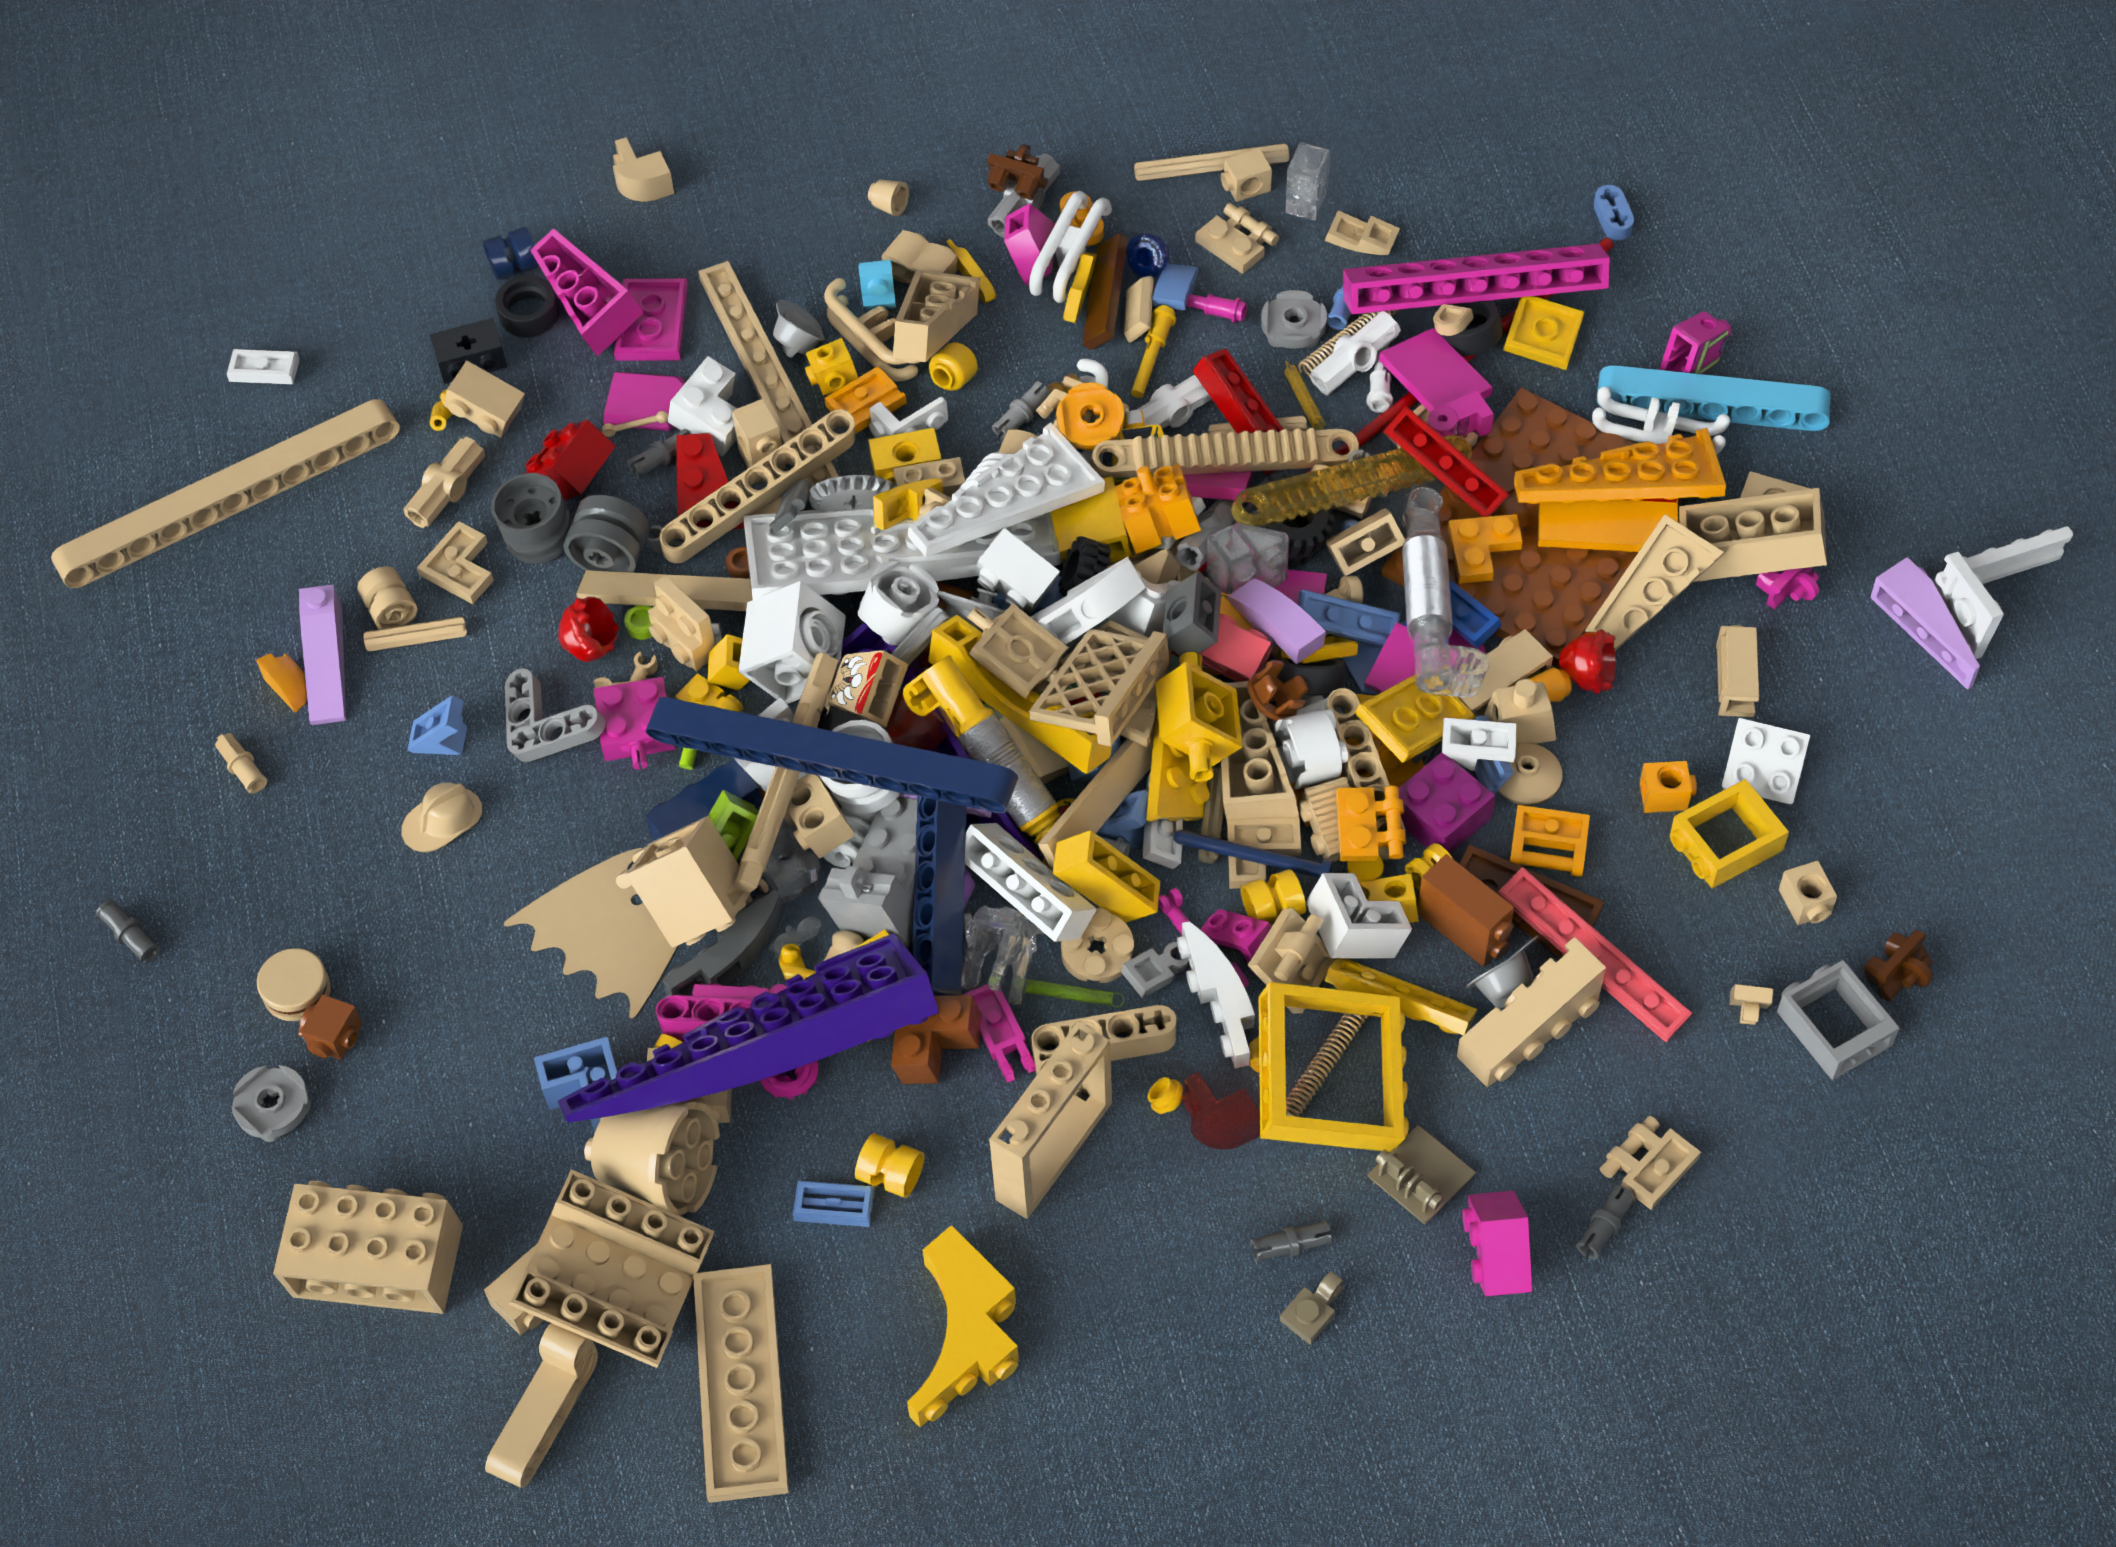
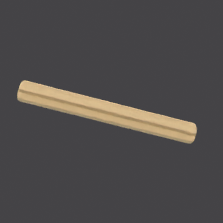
[1134,143,1289,181]

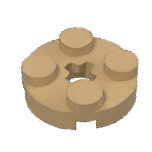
[1060,908,1134,983]

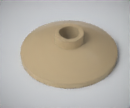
[1493,743,1563,805]

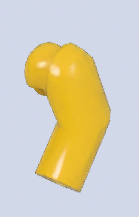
[430,390,453,431]
[779,943,816,980]

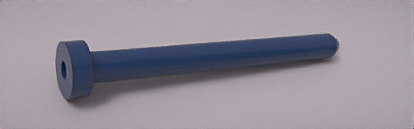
[1173,830,1333,880]

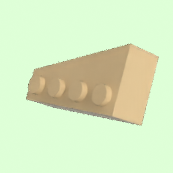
[893,270,980,364]
[1457,937,1606,1088]

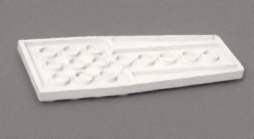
[743,508,1062,601]

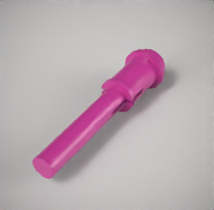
[1153,286,1247,324]

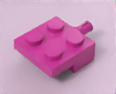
[594,677,675,770]

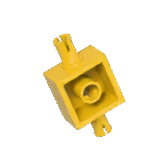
[1155,652,1242,782]

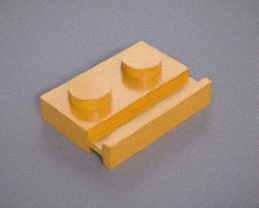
[824,366,907,434]

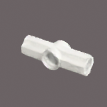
[1309,311,1401,396]
[1124,375,1212,429]

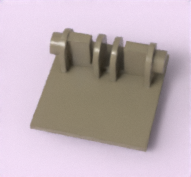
[1367,1125,1476,1225]

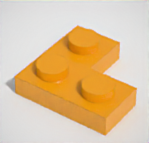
[1448,514,1523,584]

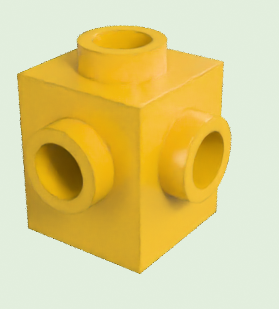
[804,338,858,396]

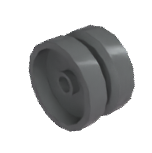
[563,495,650,573]

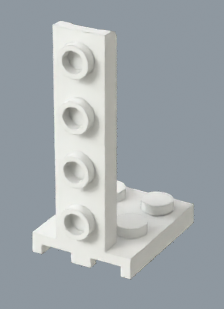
[1934,526,2073,659]

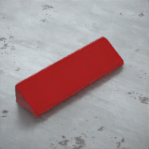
[1193,348,1284,475]
[1383,406,1509,517]

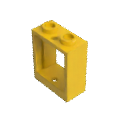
[1669,779,1789,889]

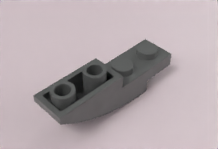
[662,889,783,997]

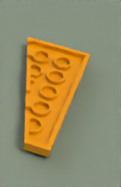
[1514,428,1726,504]

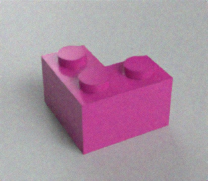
[1462,1190,1532,1296]

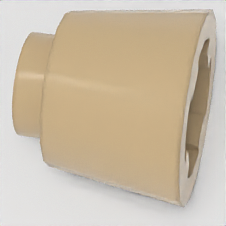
[868,179,909,217]

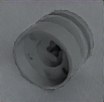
[491,473,573,564]

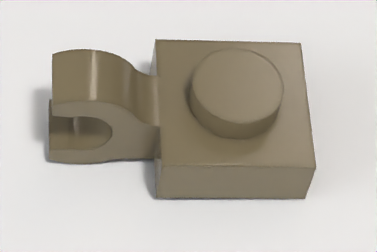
[1280,1271,1343,1345]

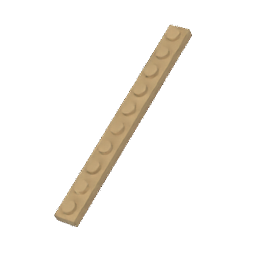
[698,261,839,510]

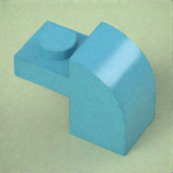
[858,260,896,312]

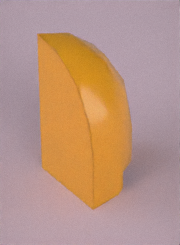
[256,653,307,713]

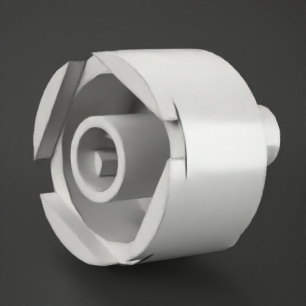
[858,561,939,646]
[1274,709,1348,789]

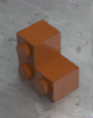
[891,995,982,1084]

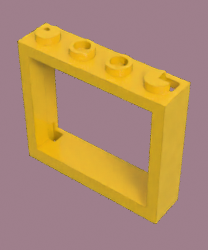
[1259,982,1409,1152]

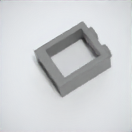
[1777,960,1900,1081]

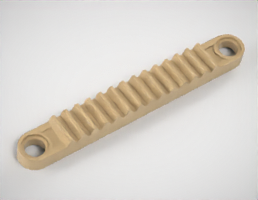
[1090,428,1359,478]

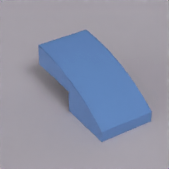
[1152,263,1199,310]

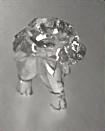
[961,905,1039,1006]

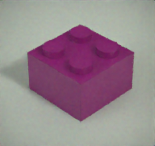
[1399,752,1495,854]

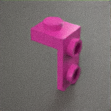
[1200,909,1272,977]

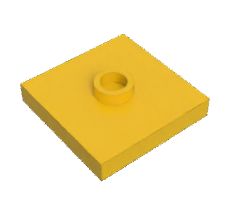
[1503,296,1585,370]

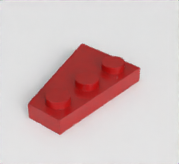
[676,433,744,529]

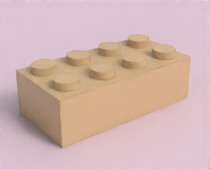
[1679,488,1827,582]

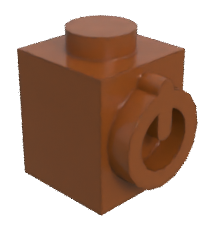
[298,994,362,1060]

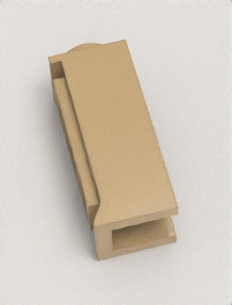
[1716,625,1759,717]

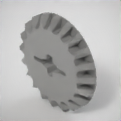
[809,475,896,511]

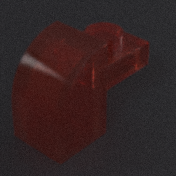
[1182,1072,1260,1149]

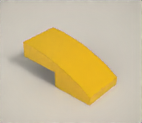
[873,478,943,530]

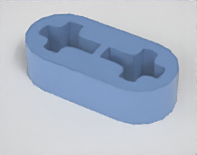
[1593,185,1634,240]

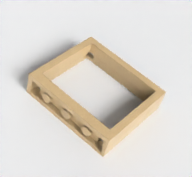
[989,1021,1112,1219]

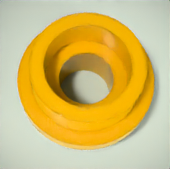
[1147,1077,1183,1114]

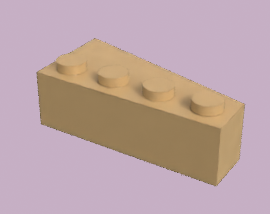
[1221,681,1299,820]

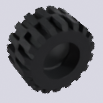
[1240,473,1334,568]

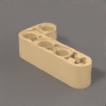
[1032,1005,1176,1076]
[485,1323,598,1489]

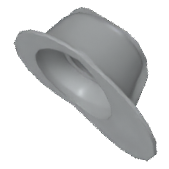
[773,300,825,358]
[1466,935,1539,1009]

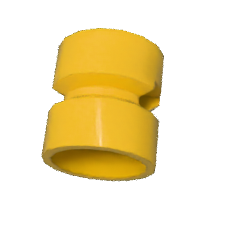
[1241,869,1306,925]
[855,1133,925,1198]

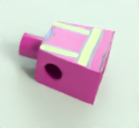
[1659,312,1732,374]

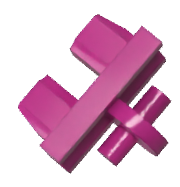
[1756,567,1819,610]

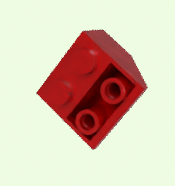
[525,419,616,501]

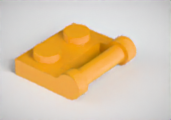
[1510,805,1590,877]

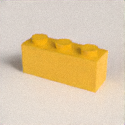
[1053,830,1160,923]

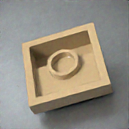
[648,575,715,672]

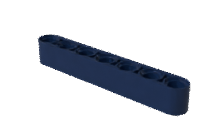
[912,796,967,996]

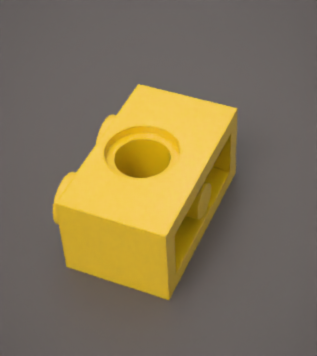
[868,428,942,484]

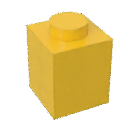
[707,634,750,691]

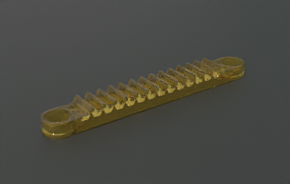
[1231,435,1472,527]

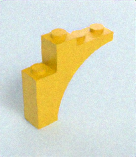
[907,1225,1019,1428]

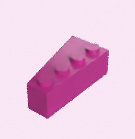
[530,228,644,357]

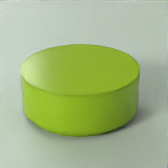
[624,605,653,640]

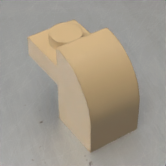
[613,137,674,202]

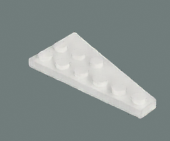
[908,423,1105,557]

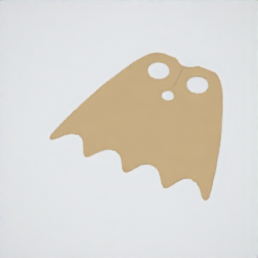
[504,848,677,1019]

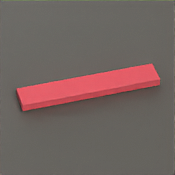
[1497,867,1692,1042]

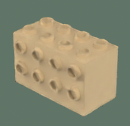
[273,1181,463,1314]

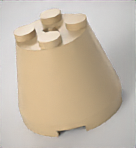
[584,1101,720,1216]

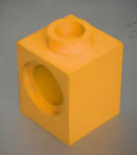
[1639,761,1697,813]

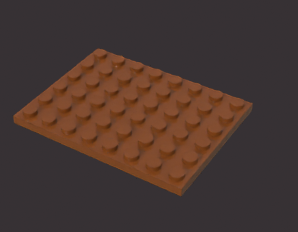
[1381,388,1684,669]

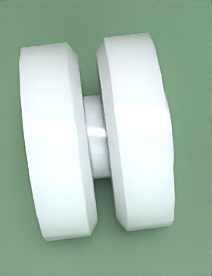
[820,720,900,814]

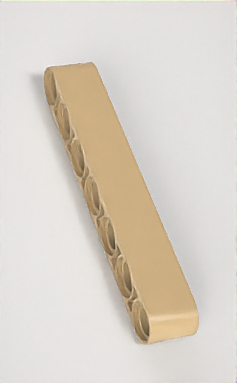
[660,409,855,563]

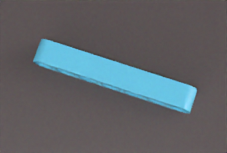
[1597,365,1831,431]

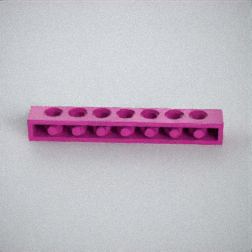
[1343,244,1610,314]

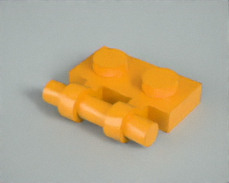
[1336,786,1406,861]

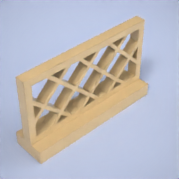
[1029,629,1169,747]

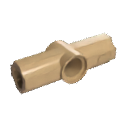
[403,437,485,529]

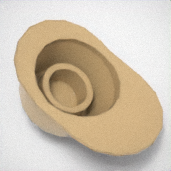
[401,782,482,852]

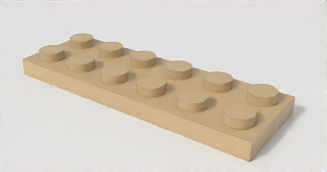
[693,1264,789,1503]

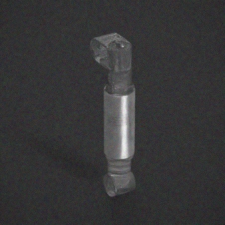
[1401,487,1489,697]

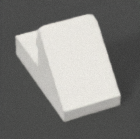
[1442,718,1516,771]

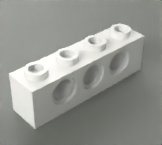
[965,823,1097,942]

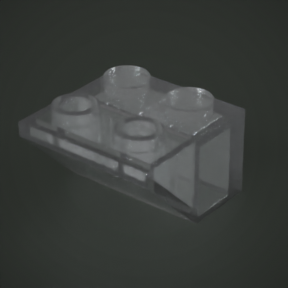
[1207,523,1289,595]

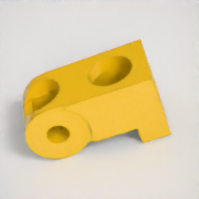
[1359,873,1419,923]

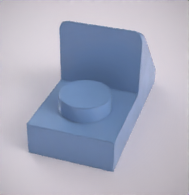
[407,695,467,755]
[1096,790,1149,848]

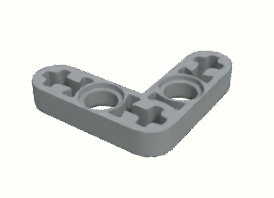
[505,668,606,762]

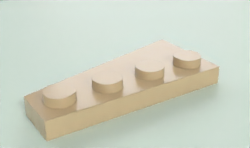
[1585,514,1724,651]

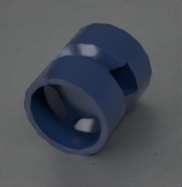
[483,227,539,281]

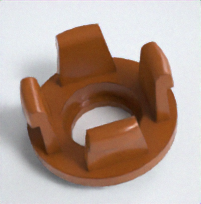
[1247,660,1309,721]

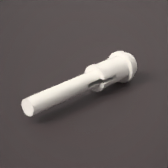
[1366,344,1393,413]

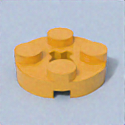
[1056,382,1124,450]

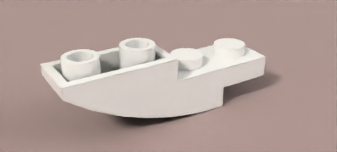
[1031,557,1146,645]
[1177,921,1255,1069]

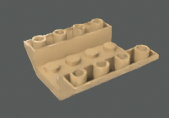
[509,1169,715,1368]

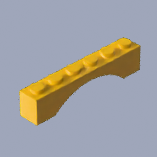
[928,615,1112,774]

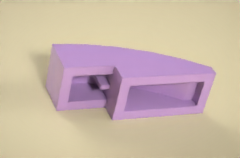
[1227,578,1326,664]

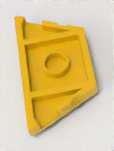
[1146,712,1210,821]

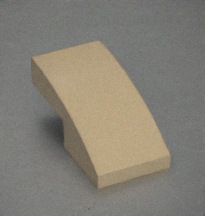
[1324,210,1400,255]

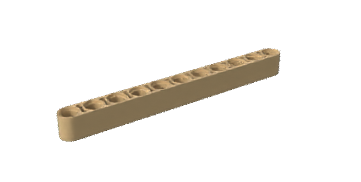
[51,399,400,588]

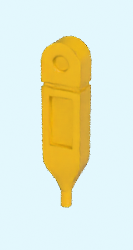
[946,239,996,304]

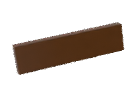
[1082,233,1128,350]

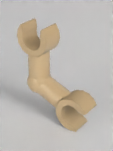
[593,651,658,698]

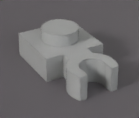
[1121,942,1189,999]

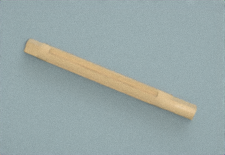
[734,653,839,893]

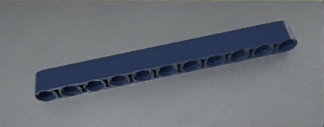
[645,697,1018,813]

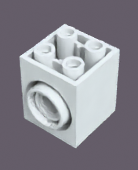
[739,581,846,704]

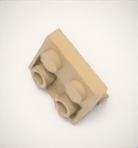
[1248,908,1336,1014]

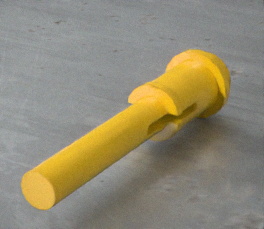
[1131,305,1176,398]

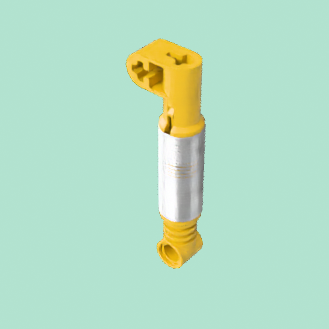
[903,655,1060,870]

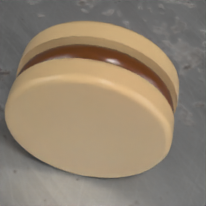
[257,948,331,1021]

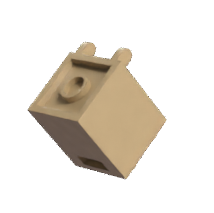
[616,816,751,948]

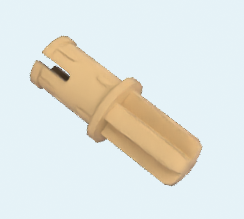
[215,733,267,794]

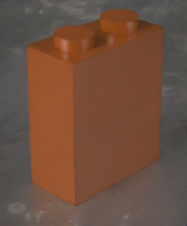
[1417,854,1514,967]

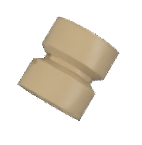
[357,566,418,629]

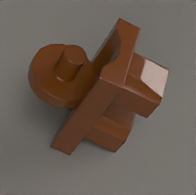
[987,144,1048,201]
[1864,930,1933,1002]

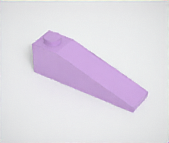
[1870,557,1980,689]
[299,584,346,725]

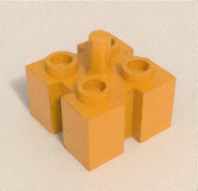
[1115,464,1201,554]

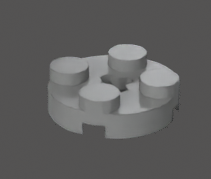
[1261,290,1327,349]
[232,1065,311,1142]

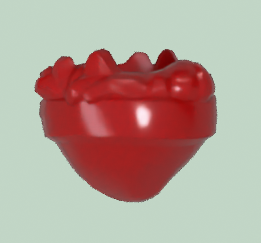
[558,596,619,662]
[1558,629,1616,694]

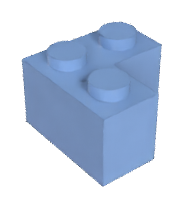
[534,1037,618,1132]

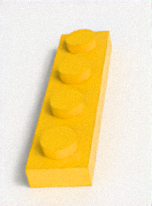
[1325,958,1478,1035]

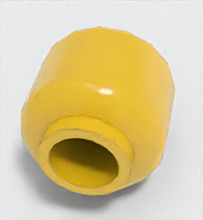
[929,342,978,391]

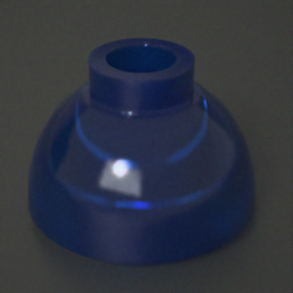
[1126,233,1169,278]

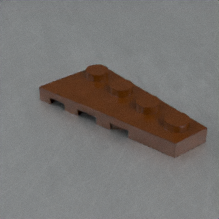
[1459,844,1604,959]

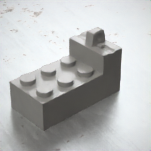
[818,797,917,948]

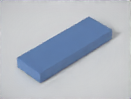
[1297,589,1400,647]

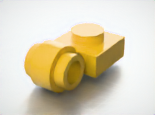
[675,673,743,712]

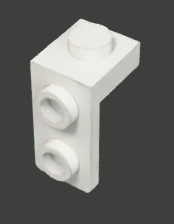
[869,397,948,438]

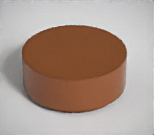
[726,547,750,579]

